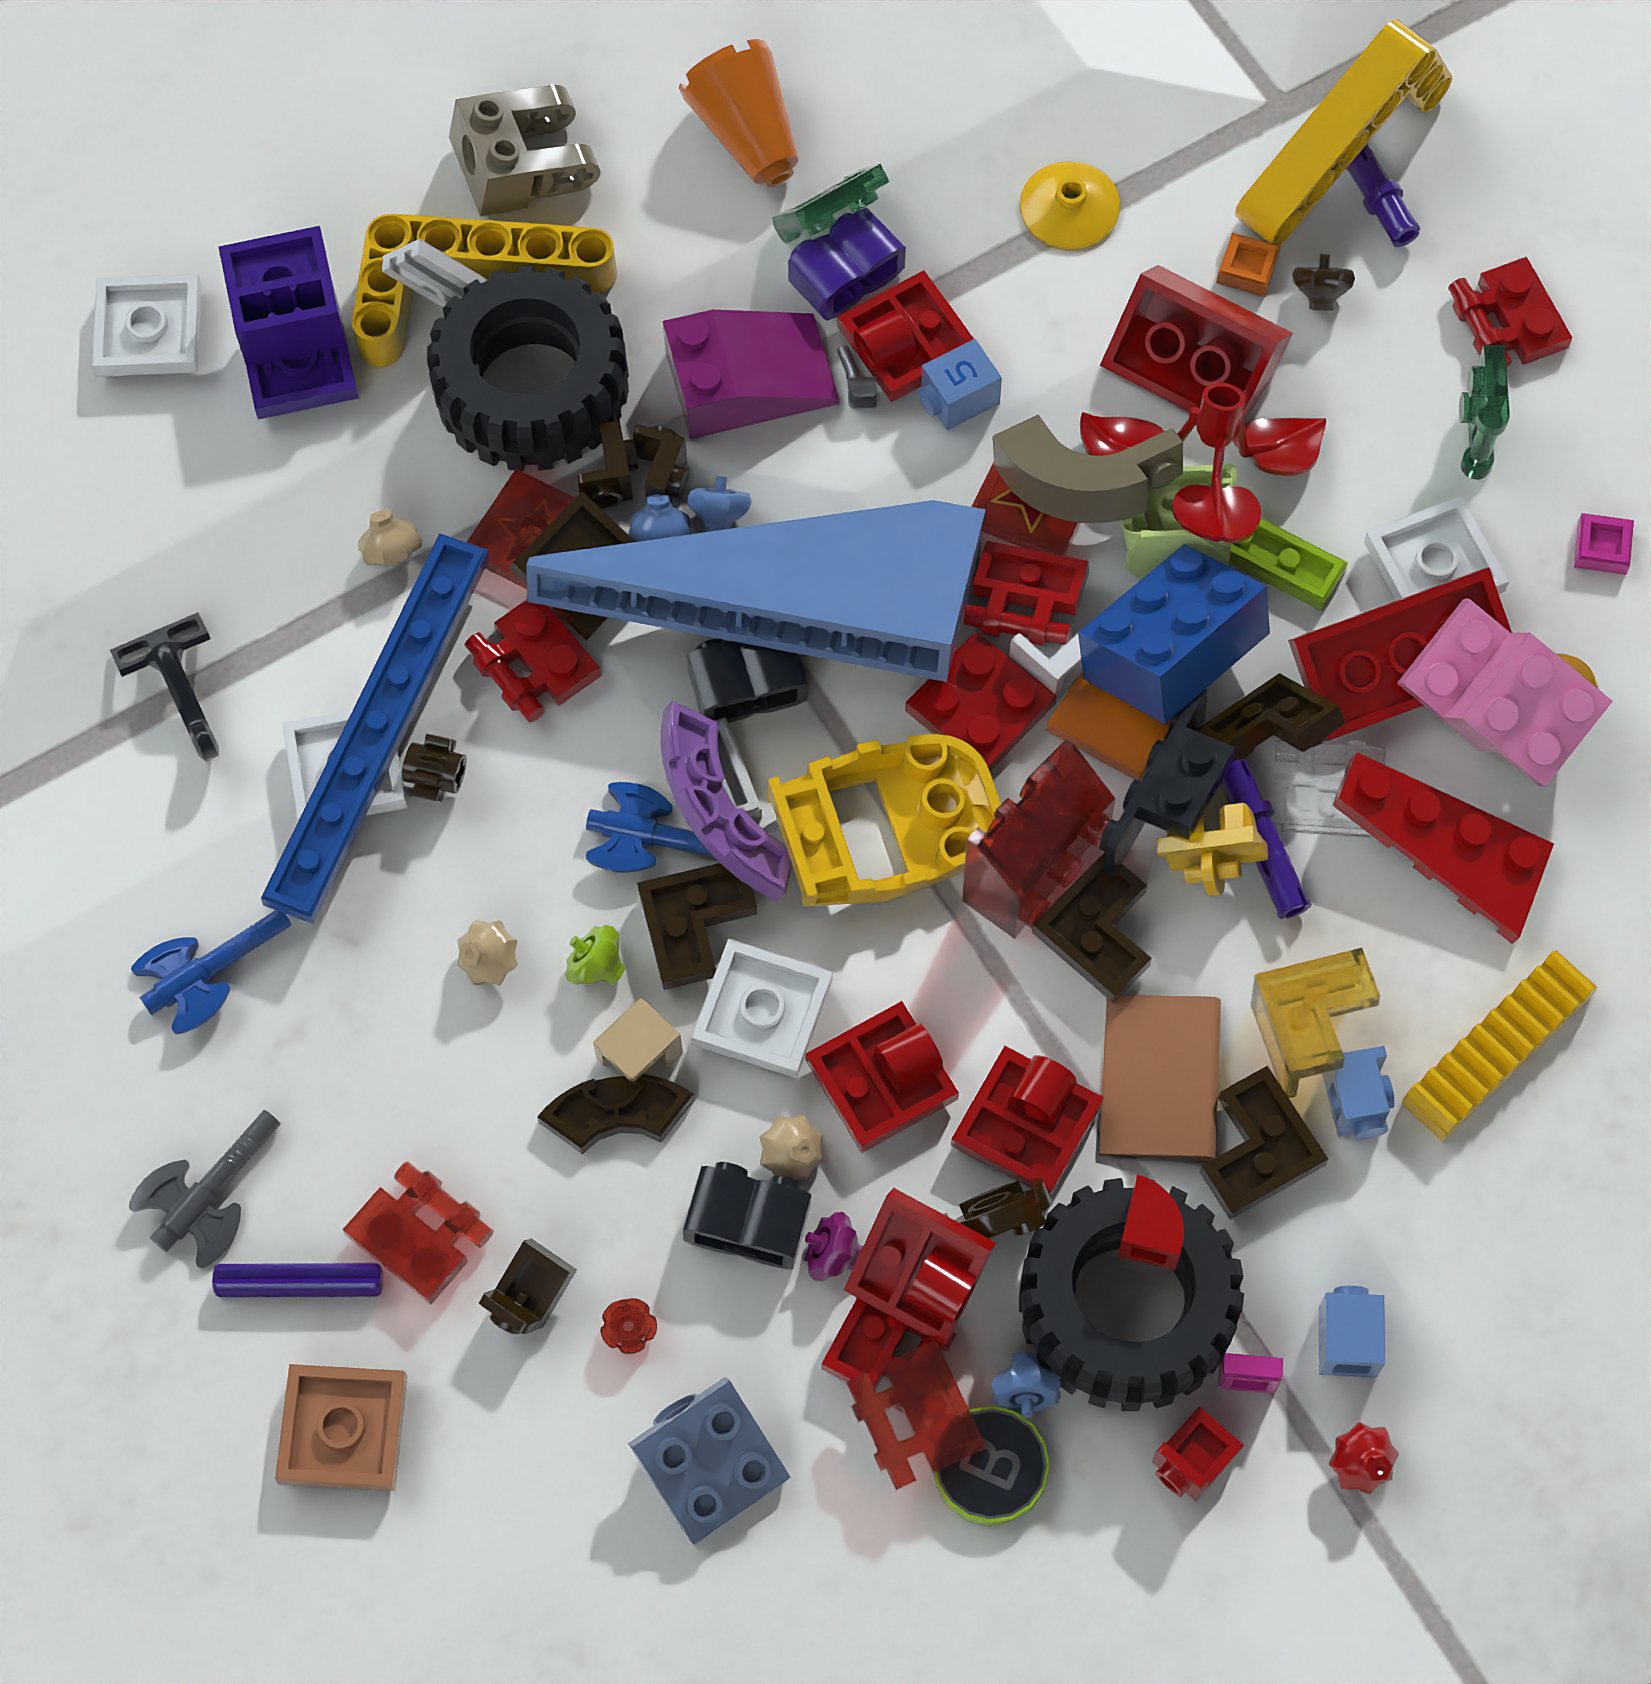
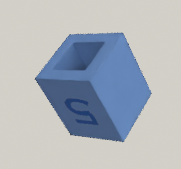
[918,339,1002,430]
[1319,1285,1385,1377]

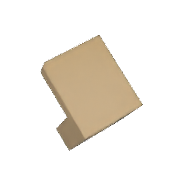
[593,997,683,1081]

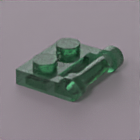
[772,164,890,244]
[1459,345,1510,480]

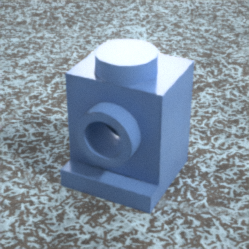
[1322,1046,1395,1139]

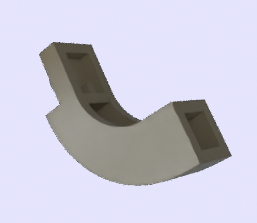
[992,414,1183,523]

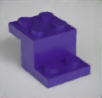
[218,226,359,420]

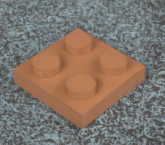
[275,1364,408,1491]

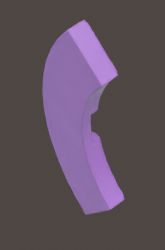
[660,701,792,902]

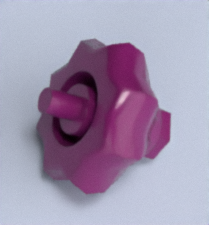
[803,1212,863,1281]

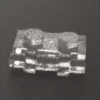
[1272,739,1386,838]

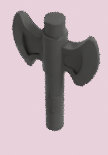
[129,1110,281,1268]

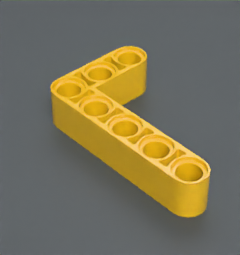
[1235,19,1452,245]
[352,214,617,367]

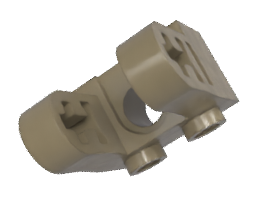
[449,85,601,216]

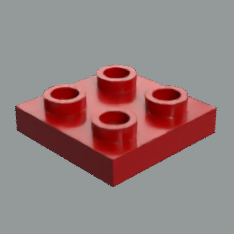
[837,270,974,403]
[805,1001,959,1153]
[950,1045,1104,1198]
[843,1187,996,1346]

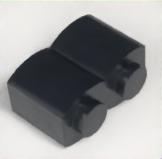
[687,639,808,723]
[683,1162,812,1270]

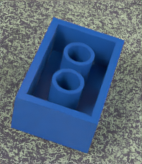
[1078,544,1270,724]

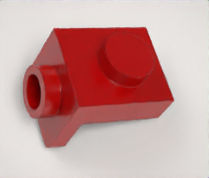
[1152,1406,1244,1501]

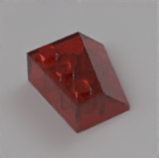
[962,739,1116,939]

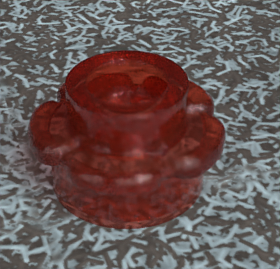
[600,1298,657,1354]

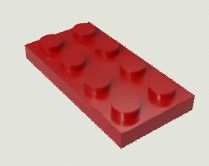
[1288,567,1512,741]

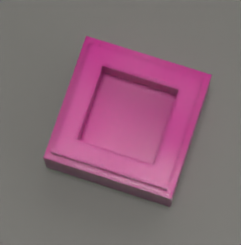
[1574,513,1634,575]
[1218,1353,1283,1394]

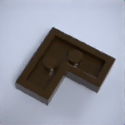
[1195,673,1346,761]
[1032,852,1152,1004]
[637,863,757,990]
[1200,1065,1328,1220]

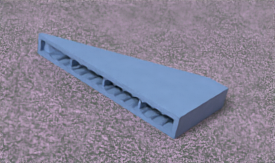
[526,500,985,682]

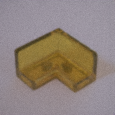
[1251,948,1380,1098]

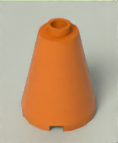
[679,39,798,187]

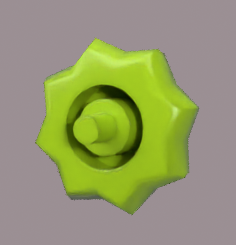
[565,925,626,985]

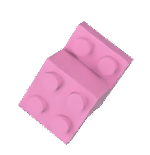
[1397,599,1613,787]

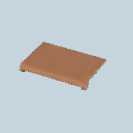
[1099,995,1221,1163]

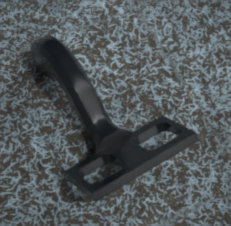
[110,612,219,761]

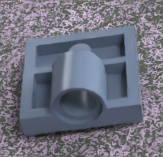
[628,1377,791,1545]

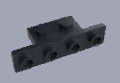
[1099,689,1235,876]

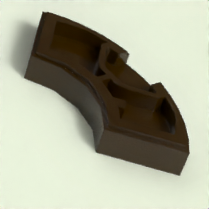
[537,1074,695,1154]

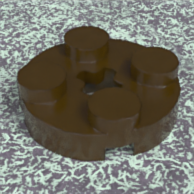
[944,1178,1052,1240]

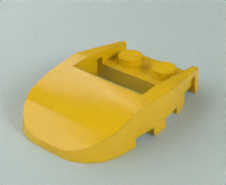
[767,734,1003,907]

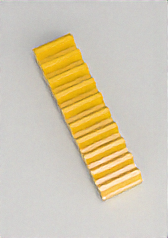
[1401,950,1598,1142]

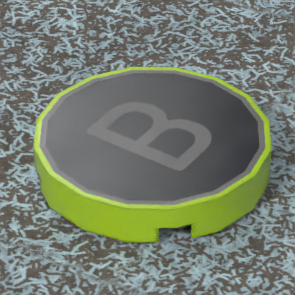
[932,1406,1050,1526]

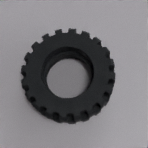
[427,266,629,471]
[1019,1178,1244,1411]

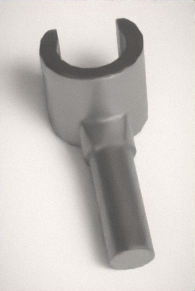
[837,345,877,408]

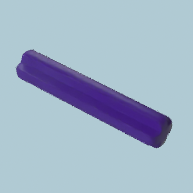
[212,1263,384,1297]

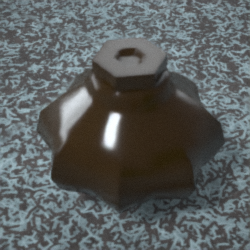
[1292,254,1355,311]

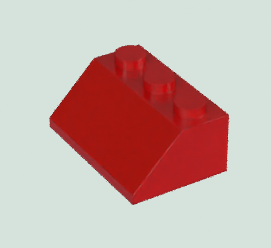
[1100,265,1293,422]

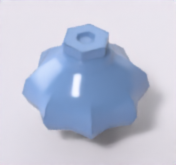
[688,476,752,532]
[629,494,691,542]
[991,1351,1061,1417]

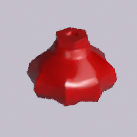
[1329,1422,1399,1494]

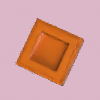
[1216,232,1281,297]

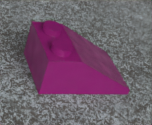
[662,309,839,439]

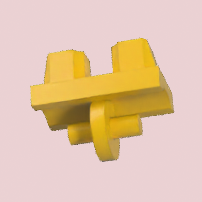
[1157,803,1268,897]

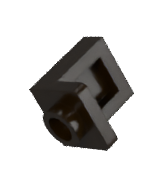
[577,420,639,509]
[633,424,689,503]
[479,1238,577,1335]

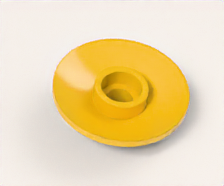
[1020,161,1120,250]

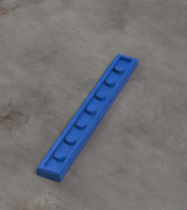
[260,533,490,924]

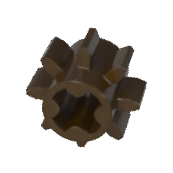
[402,734,467,802]

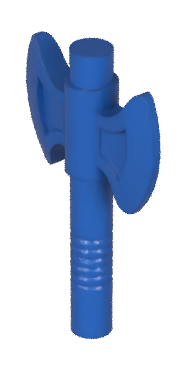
[586,782,714,873]
[131,910,292,1034]

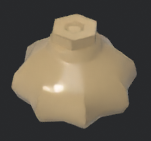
[358,510,422,567]
[457,920,518,986]
[759,1114,823,1181]

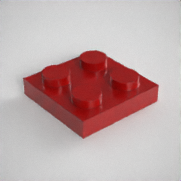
[905,631,1057,771]

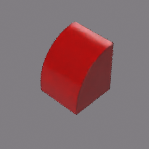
[1118,1174,1184,1271]

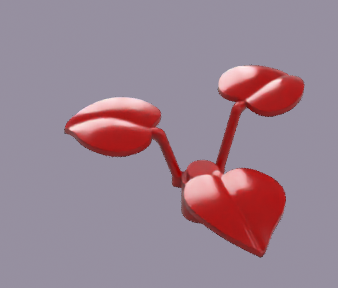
[1080,383,1326,543]

